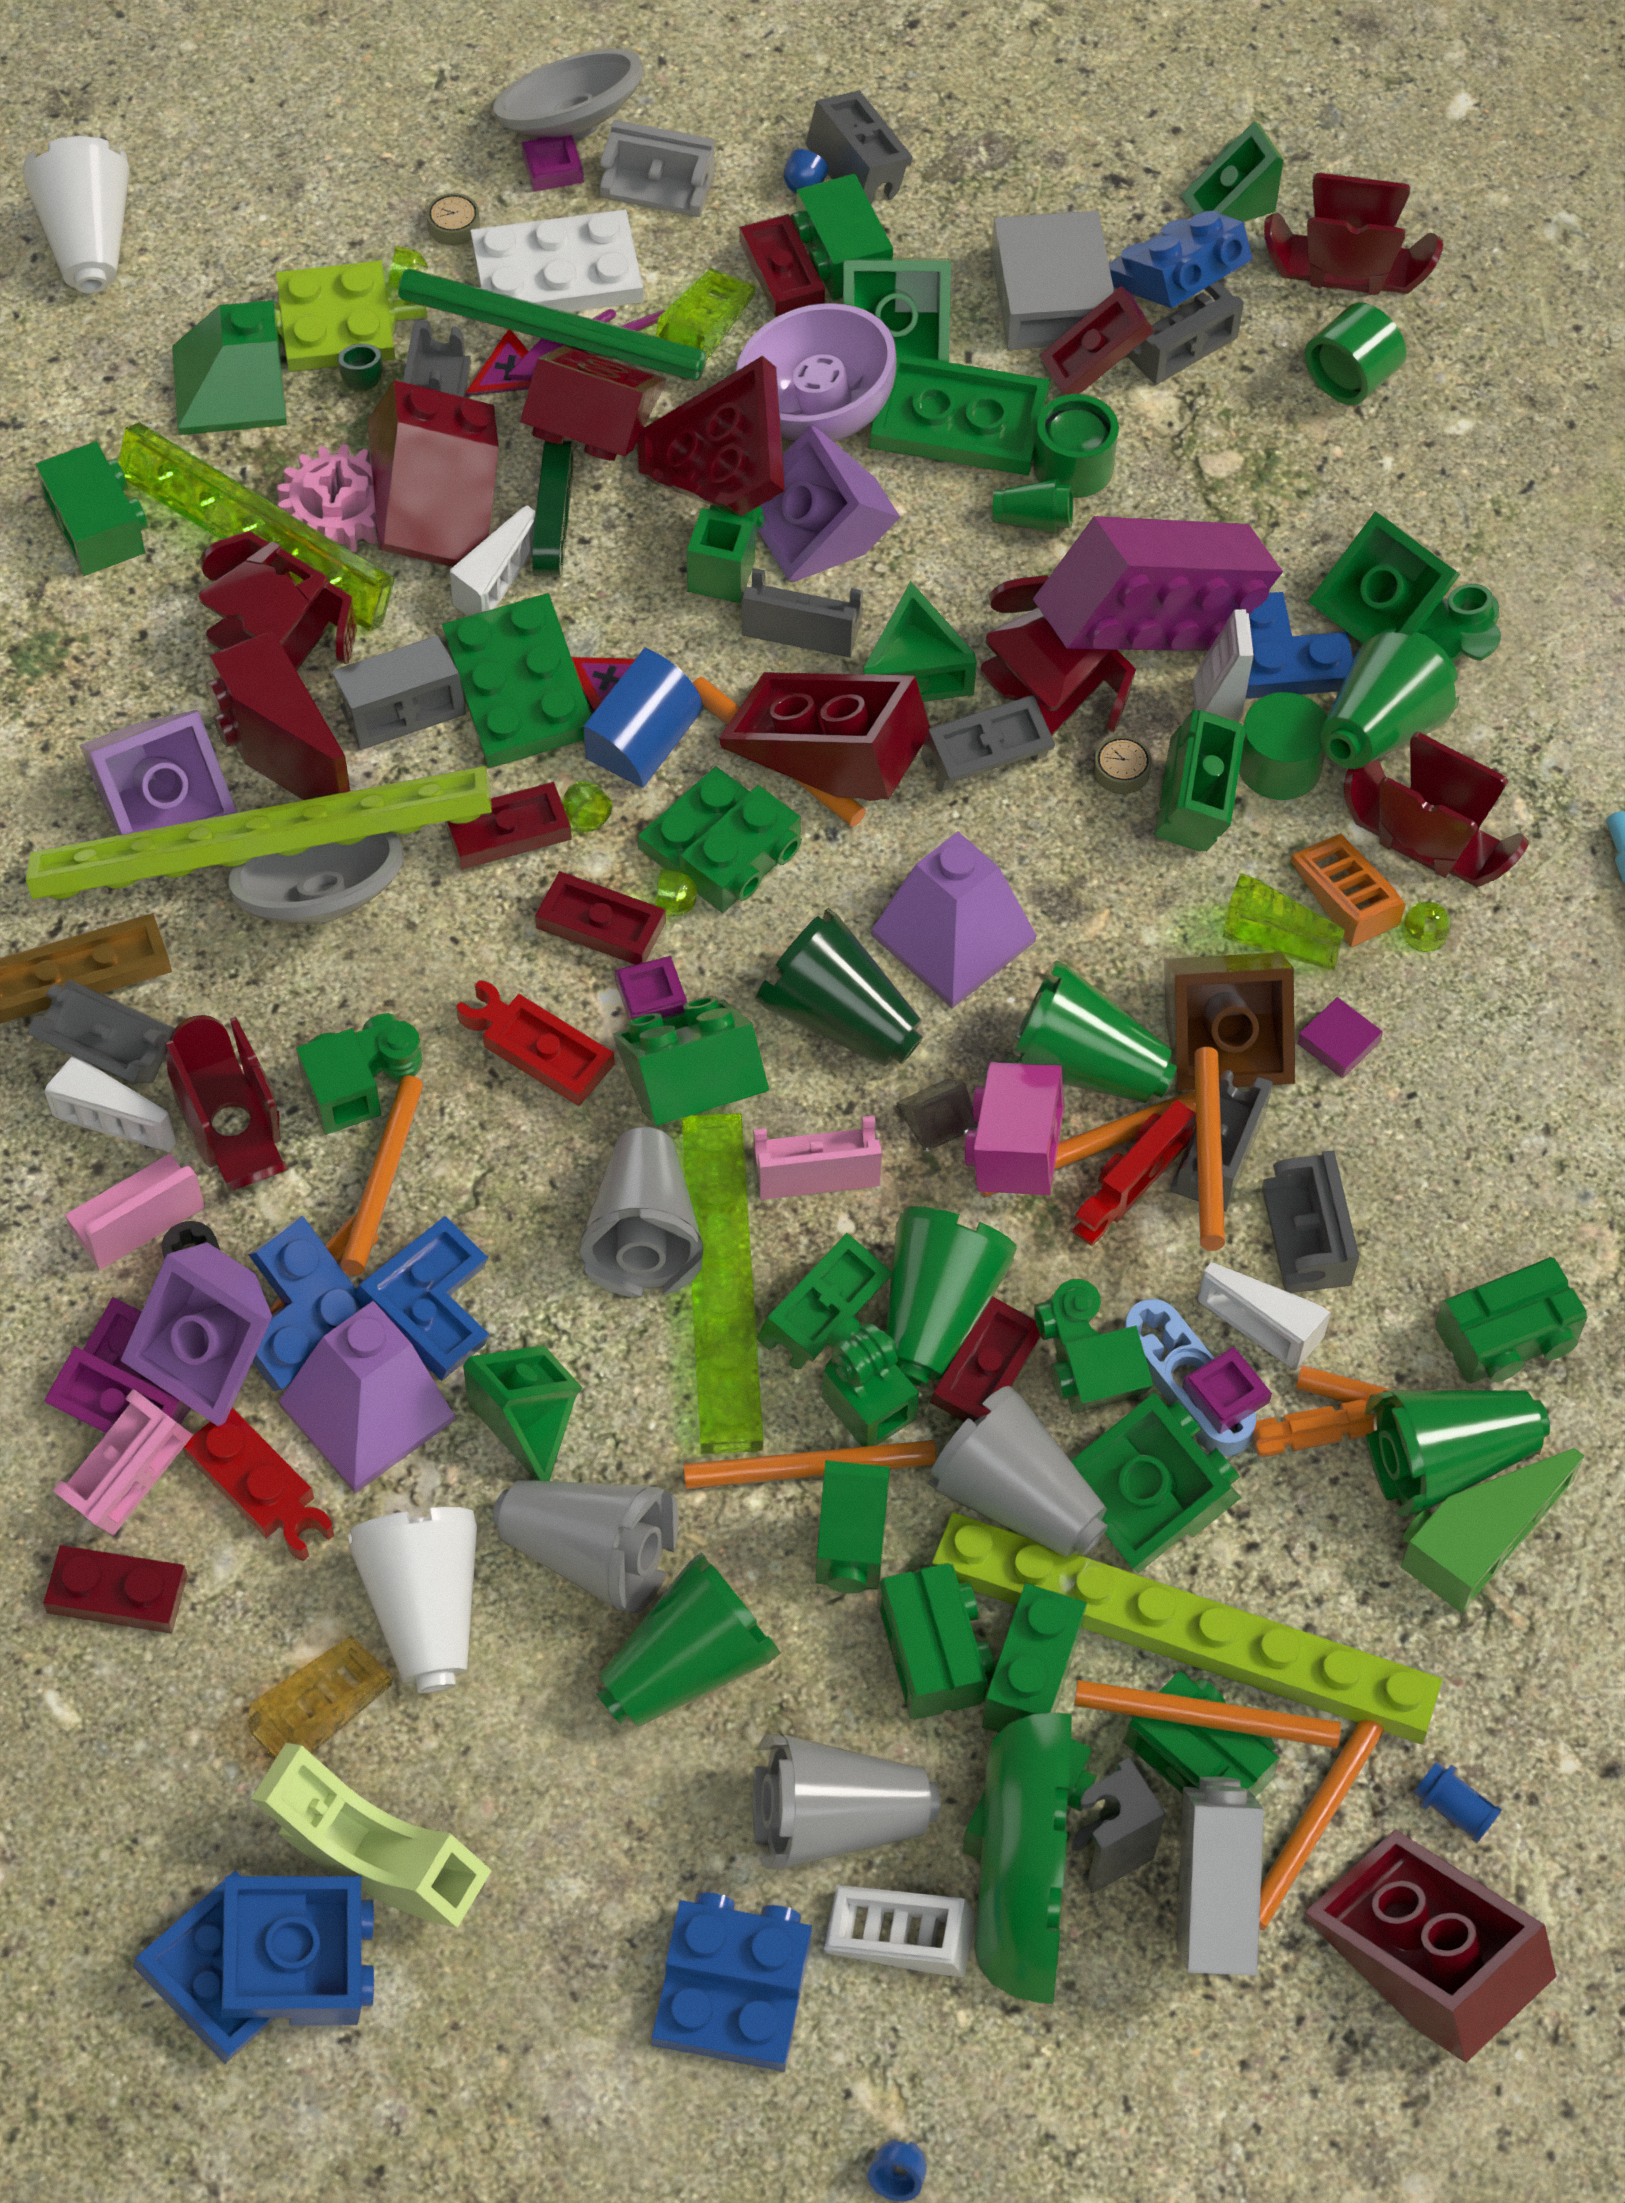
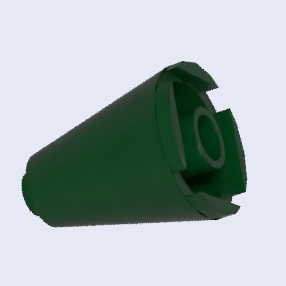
[755,908,923,1067]

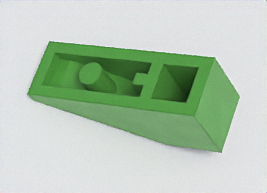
[1401,1448,1585,1613]

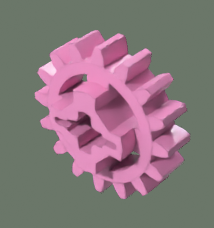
[277,444,377,555]

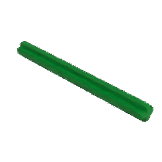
[398,268,706,381]

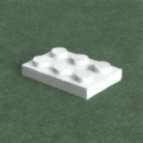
[471,209,644,312]

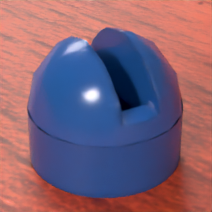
[784,149,829,194]
[868,2139,927,2202]

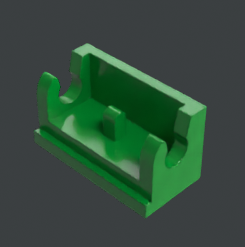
[756,1232,892,1369]

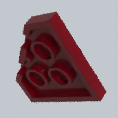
[637,355,785,517]

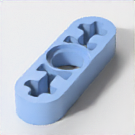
[1124,1299,1256,1457]

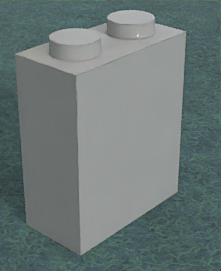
[991,210,1114,350]
[1177,1777,1264,1976]

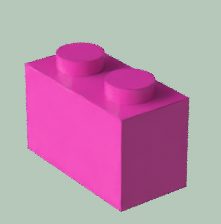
[965,1062,1065,1195]

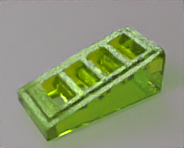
[656,268,756,361]
[1223,873,1345,971]

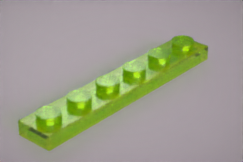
[118,422,395,632]
[682,1113,763,1454]

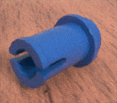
[1414,1762,1503,1843]

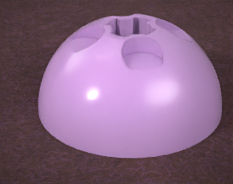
[736,304,897,442]

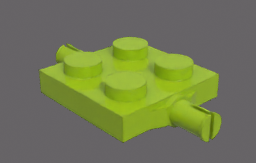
[275,260,427,372]

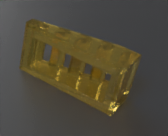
[248,1635,393,1759]

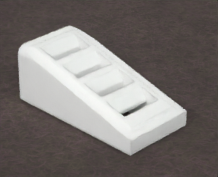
[450,505,535,616]
[1192,609,1253,722]
[45,1056,176,1152]
[1198,1262,1331,1370]
[824,1885,975,1977]

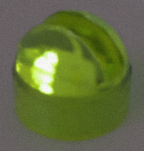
[388,245,428,289]
[562,781,613,832]
[655,869,697,917]
[1402,901,1451,952]

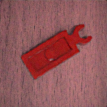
[456,980,615,1106]
[1072,1099,1196,1246]
[183,1407,334,1561]

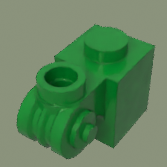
[686,505,765,603]
[296,1013,423,1135]
[1034,1279,1154,1414]
[822,1317,919,1447]

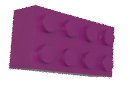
[1033,516,1283,651]

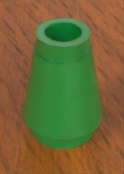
[992,478,1074,534]

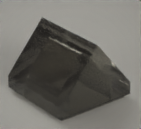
[896,1078,978,1152]

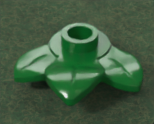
[1418,584,1501,663]

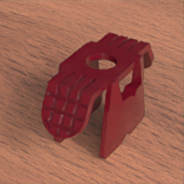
[1264,173,1443,295]
[199,531,357,671]
[980,575,1136,736]
[1344,732,1529,887]
[165,1015,289,1192]

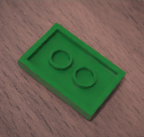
[870,353,1050,476]
[442,592,592,769]

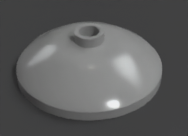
[493,49,644,139]
[228,832,404,924]

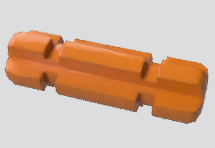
[1251,1400,1374,1458]

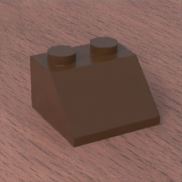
[1164,952,1295,1091]

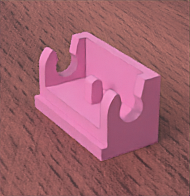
[752,1115,882,1200]
[53,1389,193,1536]

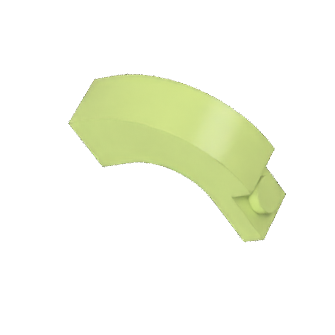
[250,1743,492,1928]

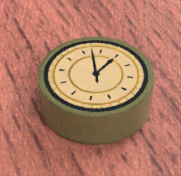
[427,193,480,245]
[1093,736,1152,794]

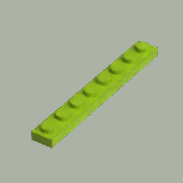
[26,766,492,900]
[931,1512,1443,1744]

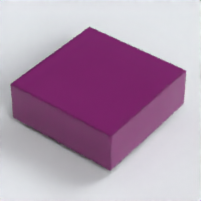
[521,135,584,192]
[615,956,687,1021]
[1297,997,1383,1079]
[1182,1347,1272,1434]

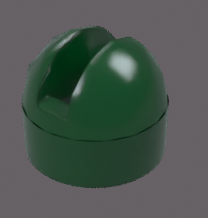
[338,344,383,391]

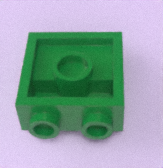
[638,766,802,914]
[1071,1392,1242,1573]

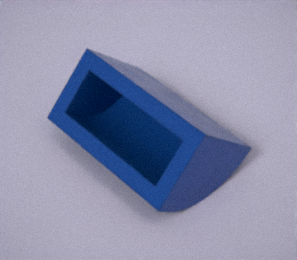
[584,647,703,788]

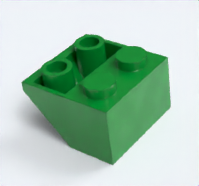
[613,996,770,1126]

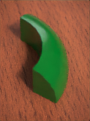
[974,1713,1072,2004]

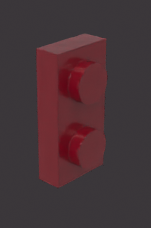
[739,214,825,317]
[1039,286,1155,395]
[445,781,572,870]
[535,871,666,965]
[930,1296,1041,1422]
[43,1545,188,1634]

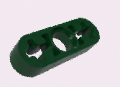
[532,440,574,578]

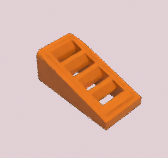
[1291,833,1406,947]

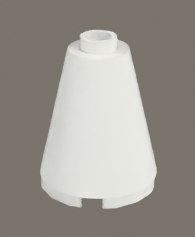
[22,136,130,293]
[348,1507,477,1693]

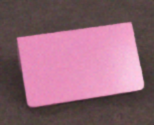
[65,1153,205,1270]

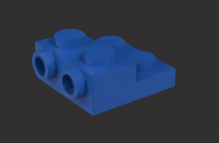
[1109,211,1253,308]
[222,1876,374,2026]
[652,1892,812,2072]

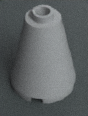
[579,1126,703,1297]
[928,1386,1108,1557]
[493,1480,679,1613]
[752,1734,940,1869]

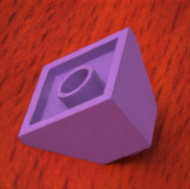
[758,425,900,582]
[79,710,237,835]
[871,831,1037,1009]
[121,1242,272,1426]
[279,1301,455,1494]

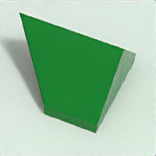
[1181,121,1284,222]
[863,581,977,702]
[463,1345,583,1481]

